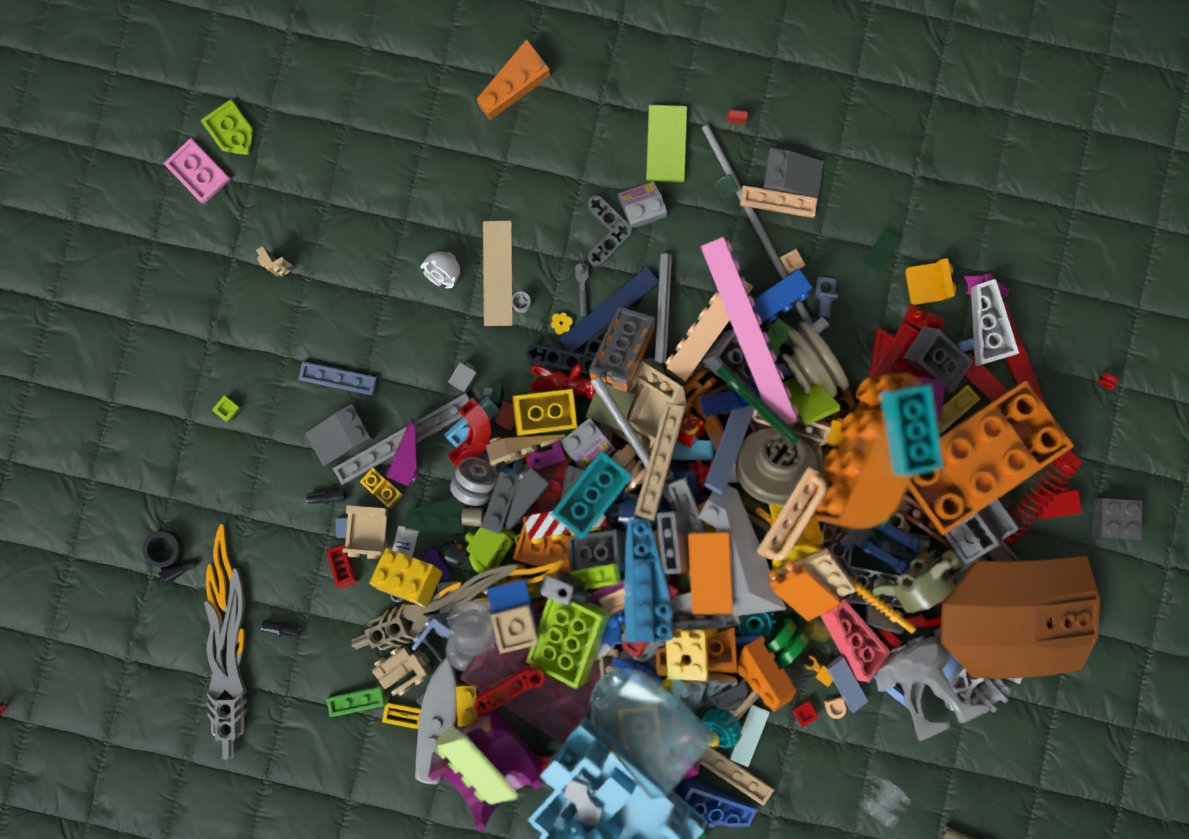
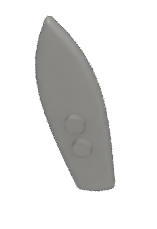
[415,656,458,784]

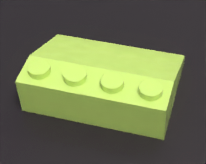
[433,726,518,804]

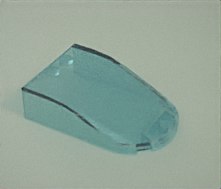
[590,668,716,800]

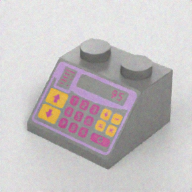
[618,181,667,229]
[560,418,616,471]

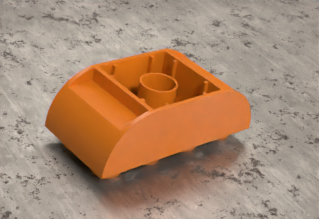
[806,373,920,528]
[907,381,1074,535]

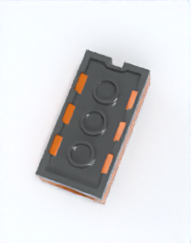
[590,306,655,392]

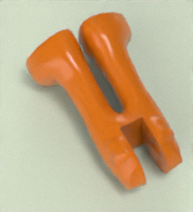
[682,367,717,420]

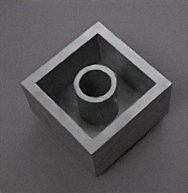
[1093,498,1142,540]

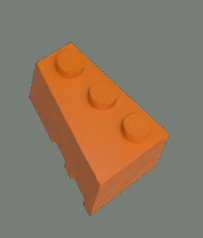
[737,636,797,712]

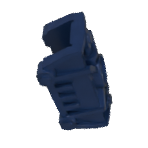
[855,521,921,574]

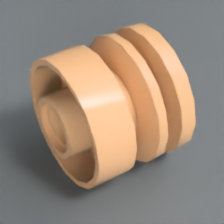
[611,443,647,493]

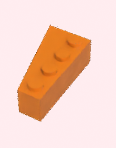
[477,39,550,120]

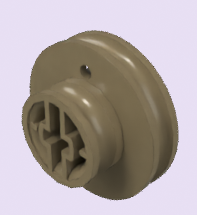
[781,321,849,397]
[735,428,818,505]

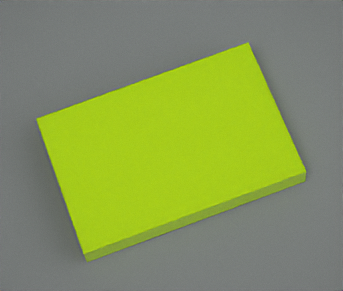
[782,378,840,426]

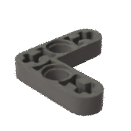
[588,196,632,267]

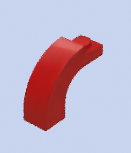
[447,397,491,467]

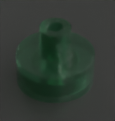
[787,608,806,626]

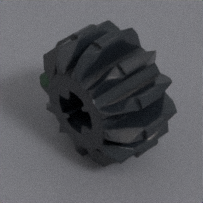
[606,494,623,528]

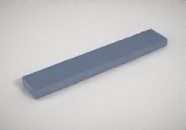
[704,394,759,495]

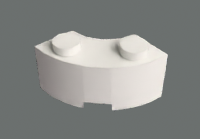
[944,665,984,711]

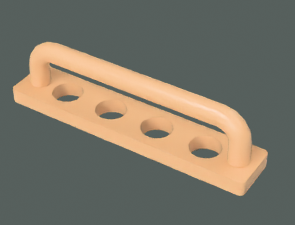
[757,467,827,560]

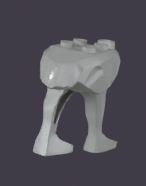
[876,627,992,741]

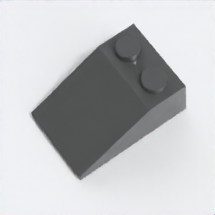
[762,148,824,199]
[903,326,974,393]
[701,329,758,393]
[305,404,374,467]
[506,468,549,530]
[568,530,627,572]

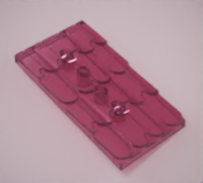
[460,626,602,744]

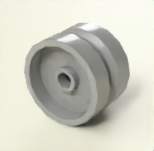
[450,457,499,506]

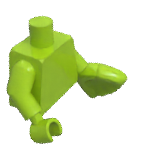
[465,526,520,588]

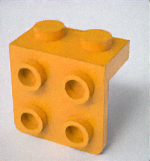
[905,258,956,305]

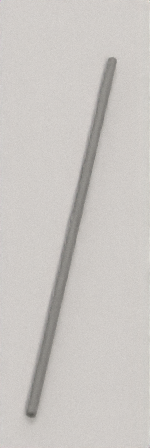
[702,124,858,407]

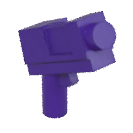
[423,546,451,584]

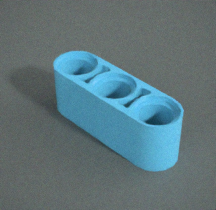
[671,440,714,461]

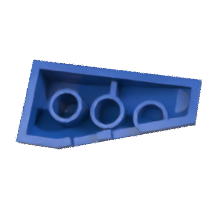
[676,778,757,827]

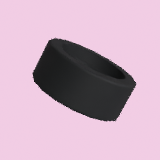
[143,531,184,567]

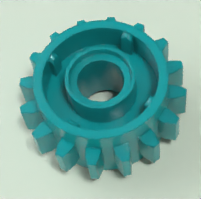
[734,611,776,640]
[701,708,742,748]

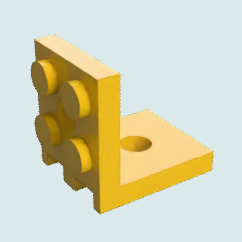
[666,627,718,681]

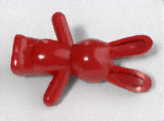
[530,364,596,407]

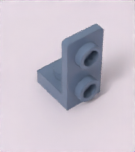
[412,613,457,650]

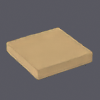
[490,604,539,654]

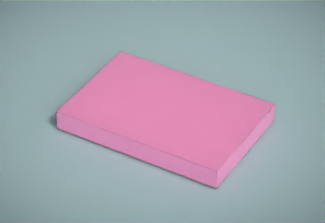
[164,138,231,205]

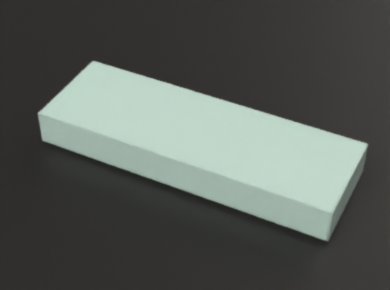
[730,704,770,767]

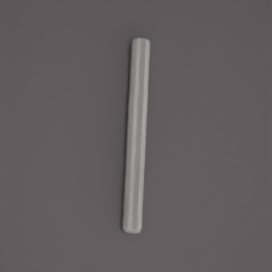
[655,253,672,364]

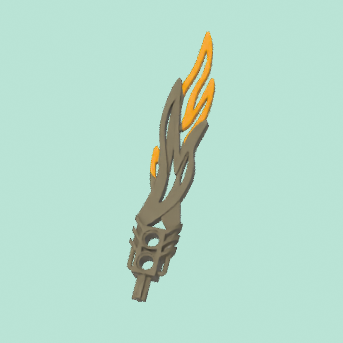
[351,559,566,650]

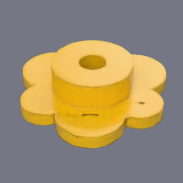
[551,313,573,334]

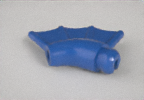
[600,611,625,648]

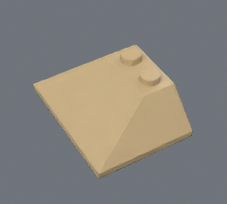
[612,361,687,456]

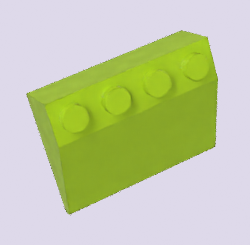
[526,598,612,689]

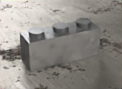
[657,510,690,574]

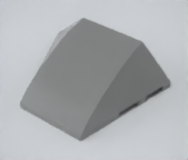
[669,673,738,719]

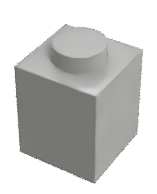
[448,362,478,393]

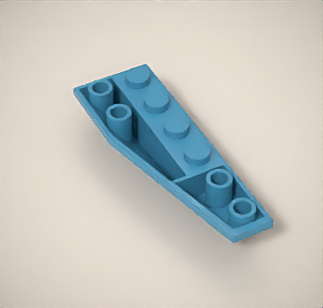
[624,519,672,642]

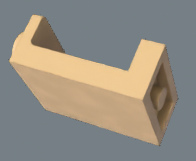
[343,505,389,559]

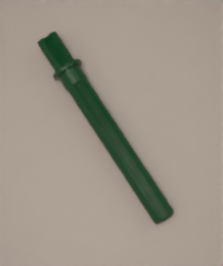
[716,364,800,445]

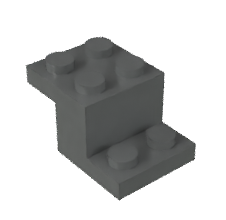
[944,498,1019,565]

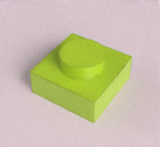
[212,395,241,422]

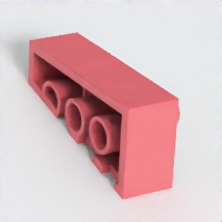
[821,599,891,682]

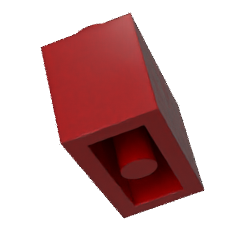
[1033,487,1082,519]

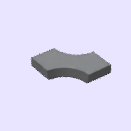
[564,777,603,826]

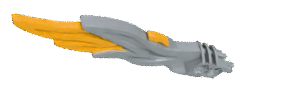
[204,524,247,759]

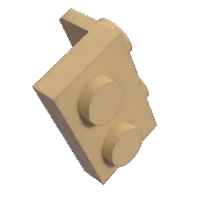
[256,246,293,277]

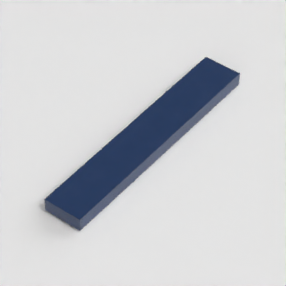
[559,268,659,353]

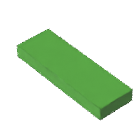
[326,686,387,717]

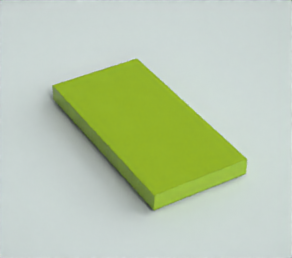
[646,105,687,182]

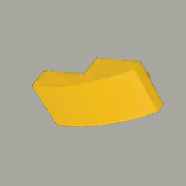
[360,467,403,509]

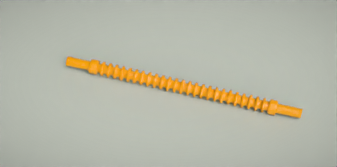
[754,506,916,633]

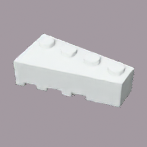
[971,279,1019,367]

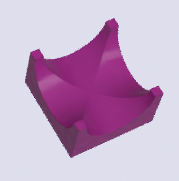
[428,709,543,832]

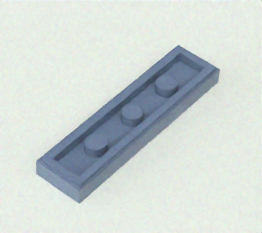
[298,361,378,396]

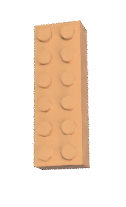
[664,277,753,384]

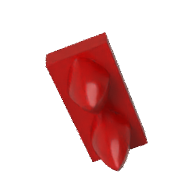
[902,304,946,331]

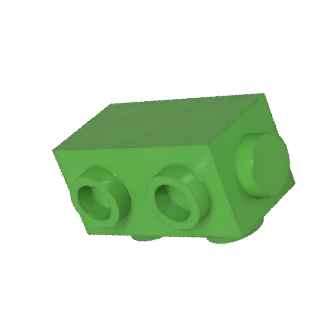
[765,318,792,358]

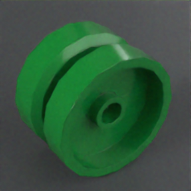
[763,617,810,668]

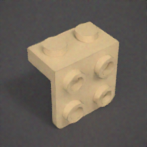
[392,650,432,695]

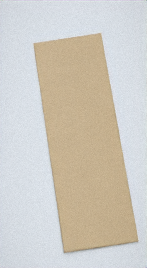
[483,221,512,326]

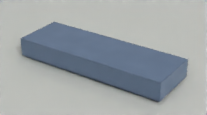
[825,656,868,713]

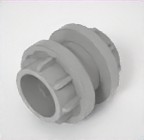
[970,678,1011,713]

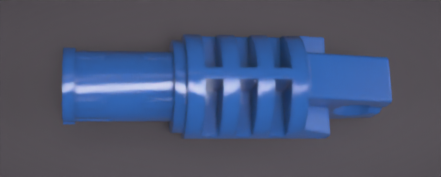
[611,657,662,688]

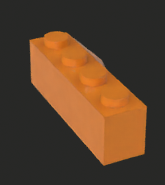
[656,628,737,676]

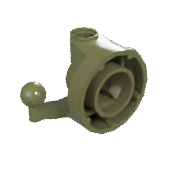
[873,550,959,612]

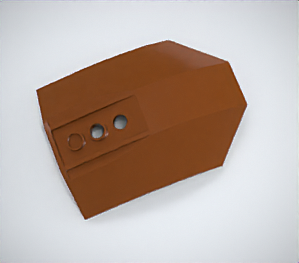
[941,555,1100,679]

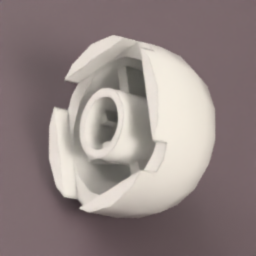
[421,251,460,289]

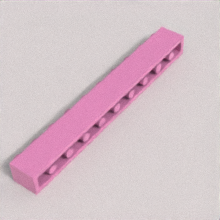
[701,237,799,430]

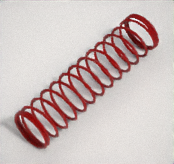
[1003,456,1078,545]

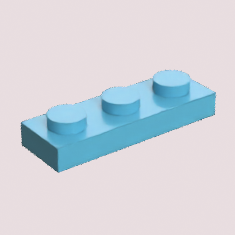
[444,396,500,447]

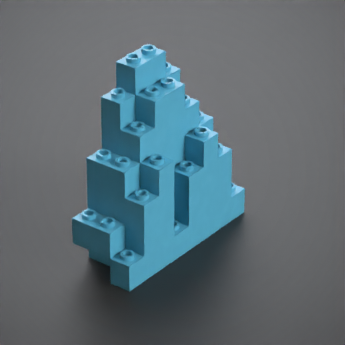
[528,717,707,839]

